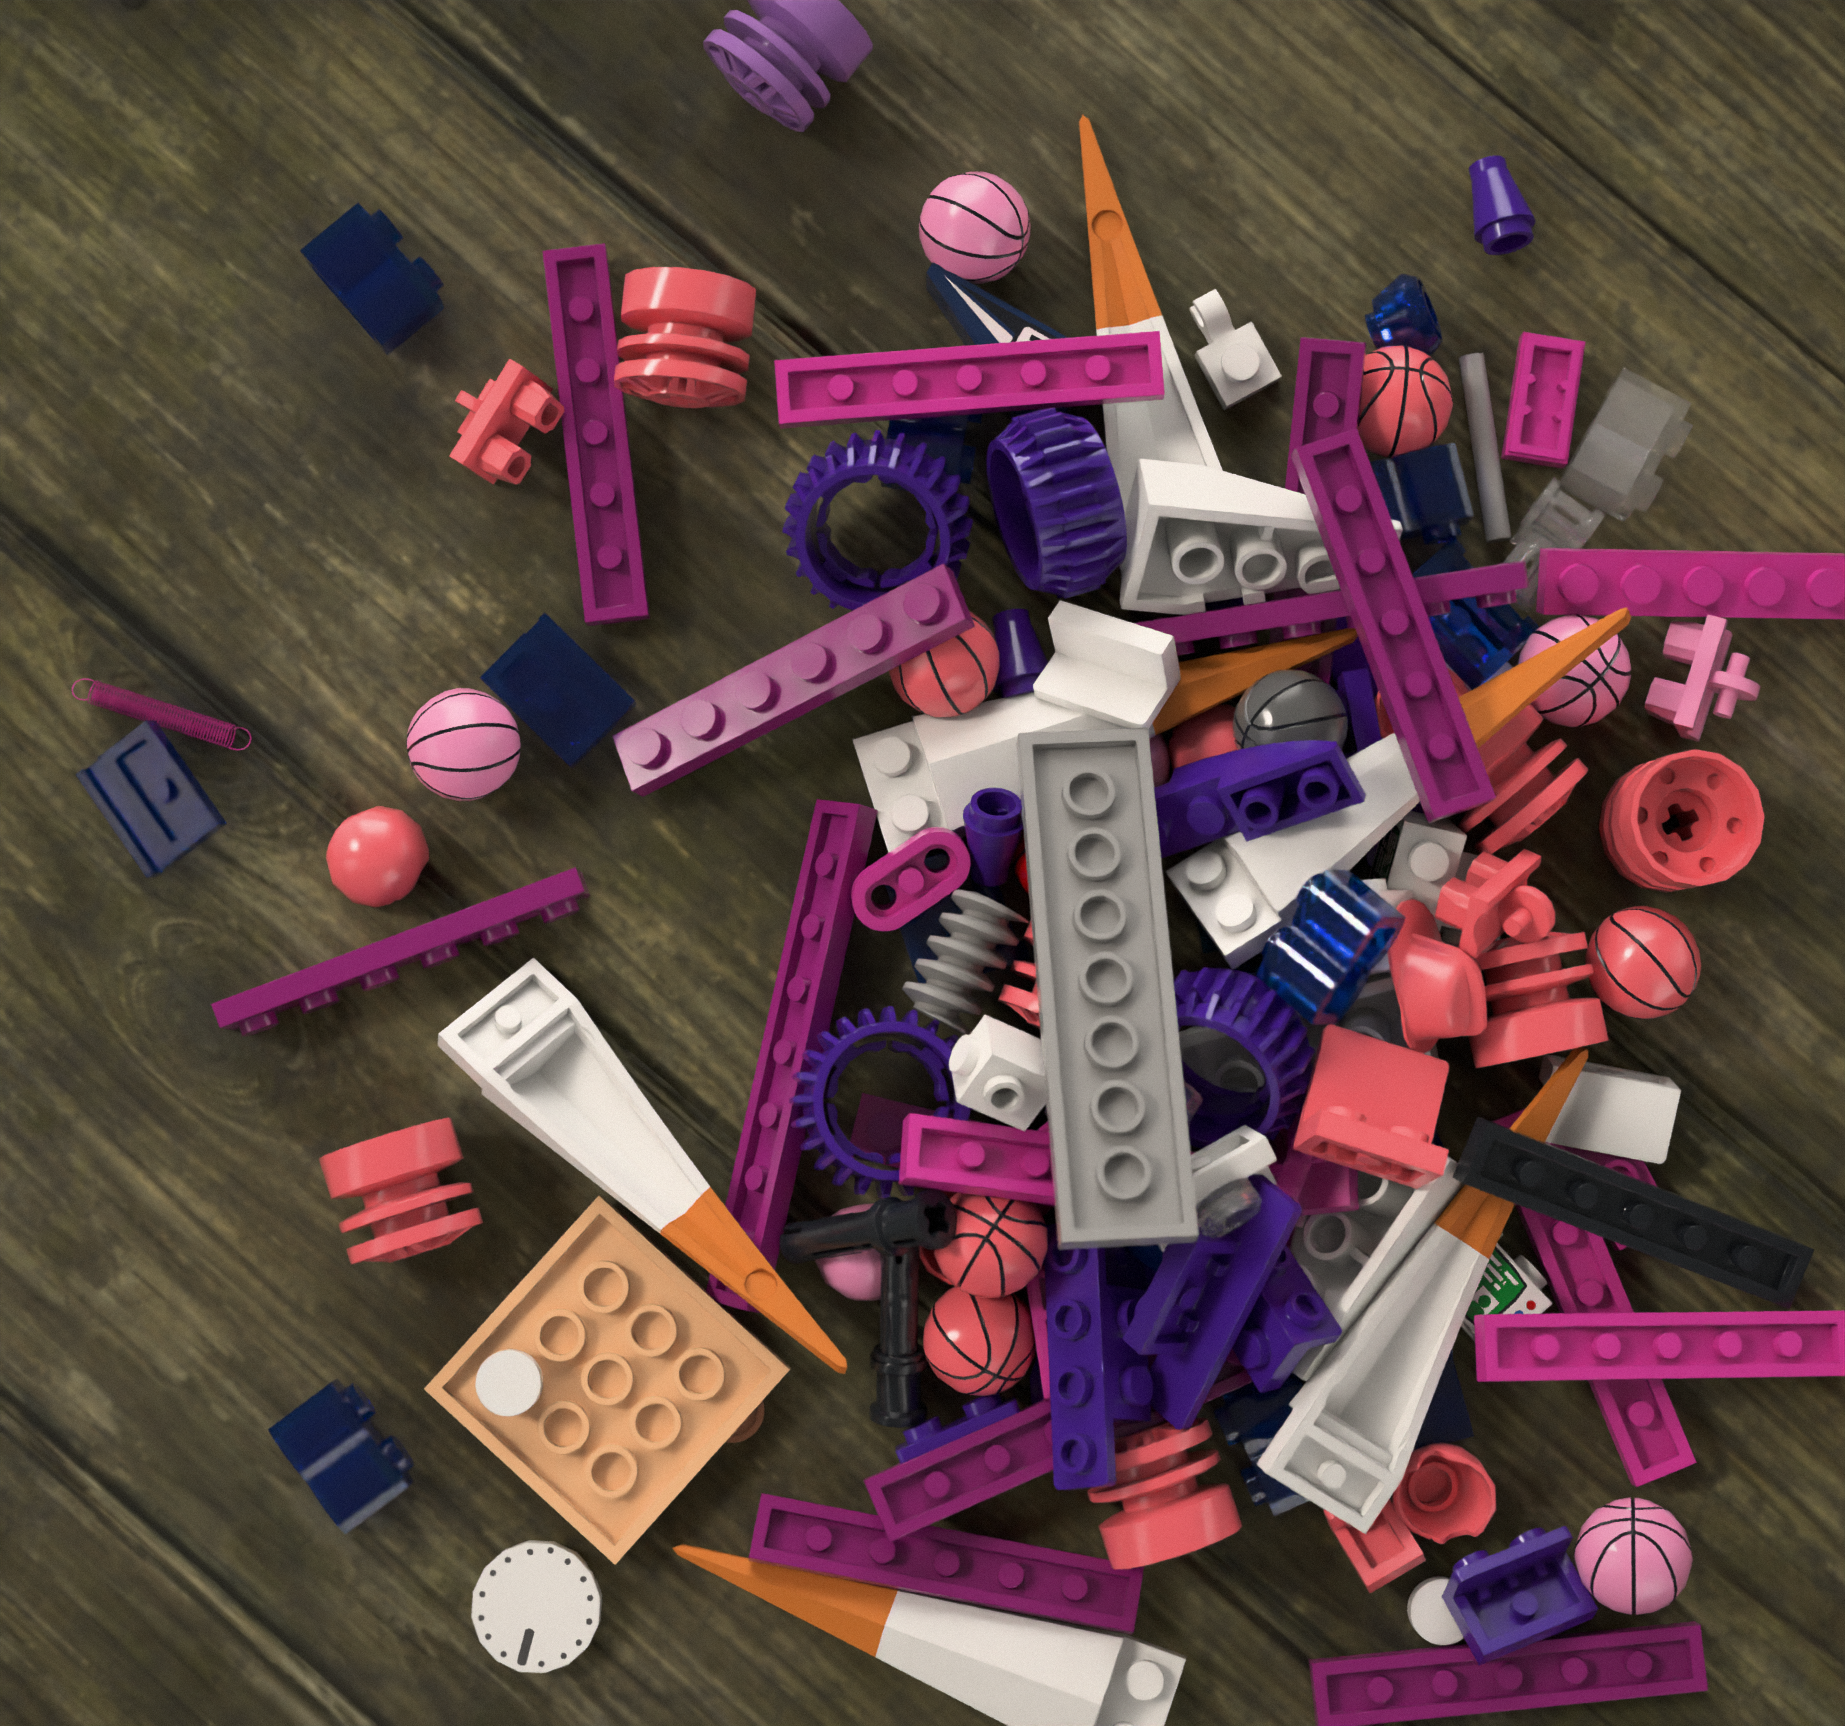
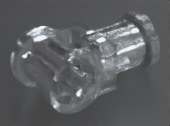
[1502,477,1605,611]

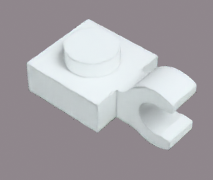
[1189,289,1282,410]

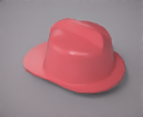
[1387,899,1487,1054]

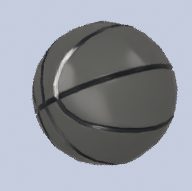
[1232,670,1348,751]

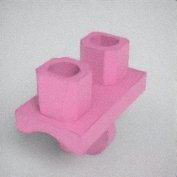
[1645,615,1761,742]

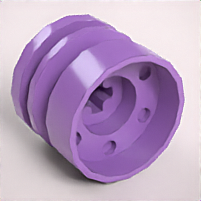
[703,0,873,132]

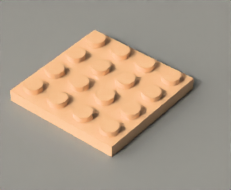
[424,1195,791,1565]

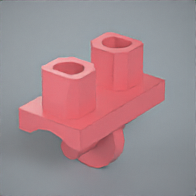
[450,359,565,485]
[1435,849,1555,958]

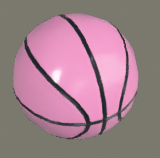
[919,172,1031,284]
[1518,614,1631,727]
[406,688,521,801]
[1574,1497,1693,1615]

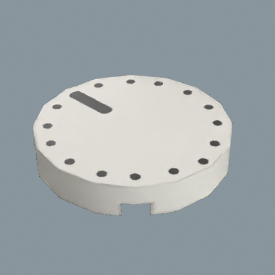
[471,1540,602,1673]

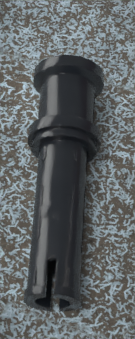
[780,1189,957,1264]
[869,1246,928,1428]

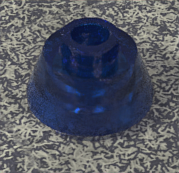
[1365,273,1443,356]

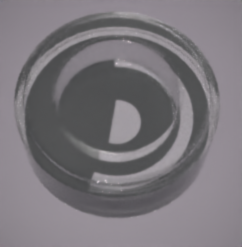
[1196,1178,1262,1238]

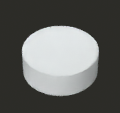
[475,1349,543,1416]
[1407,1576,1464,1645]

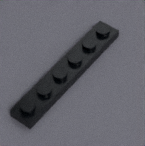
[1453,1117,1814,1309]

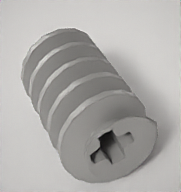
[902,890,1029,1035]

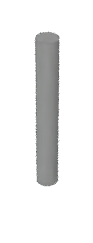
[1459,353,1512,543]

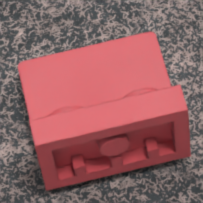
[1293,1024,1449,1189]

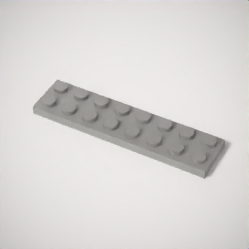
[1016,728,1199,1250]

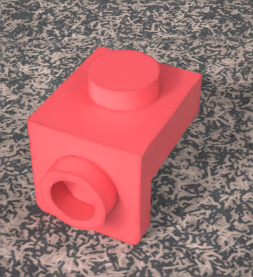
[1324,1499,1426,1593]

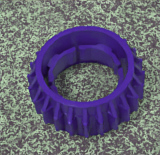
[987,407,1127,599]
[783,430,973,611]
[1173,967,1315,1148]
[789,1006,974,1198]

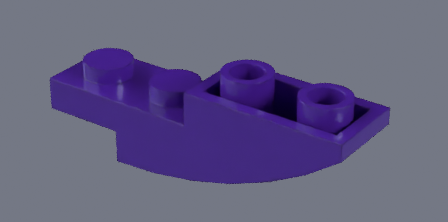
[1154,740,1366,858]

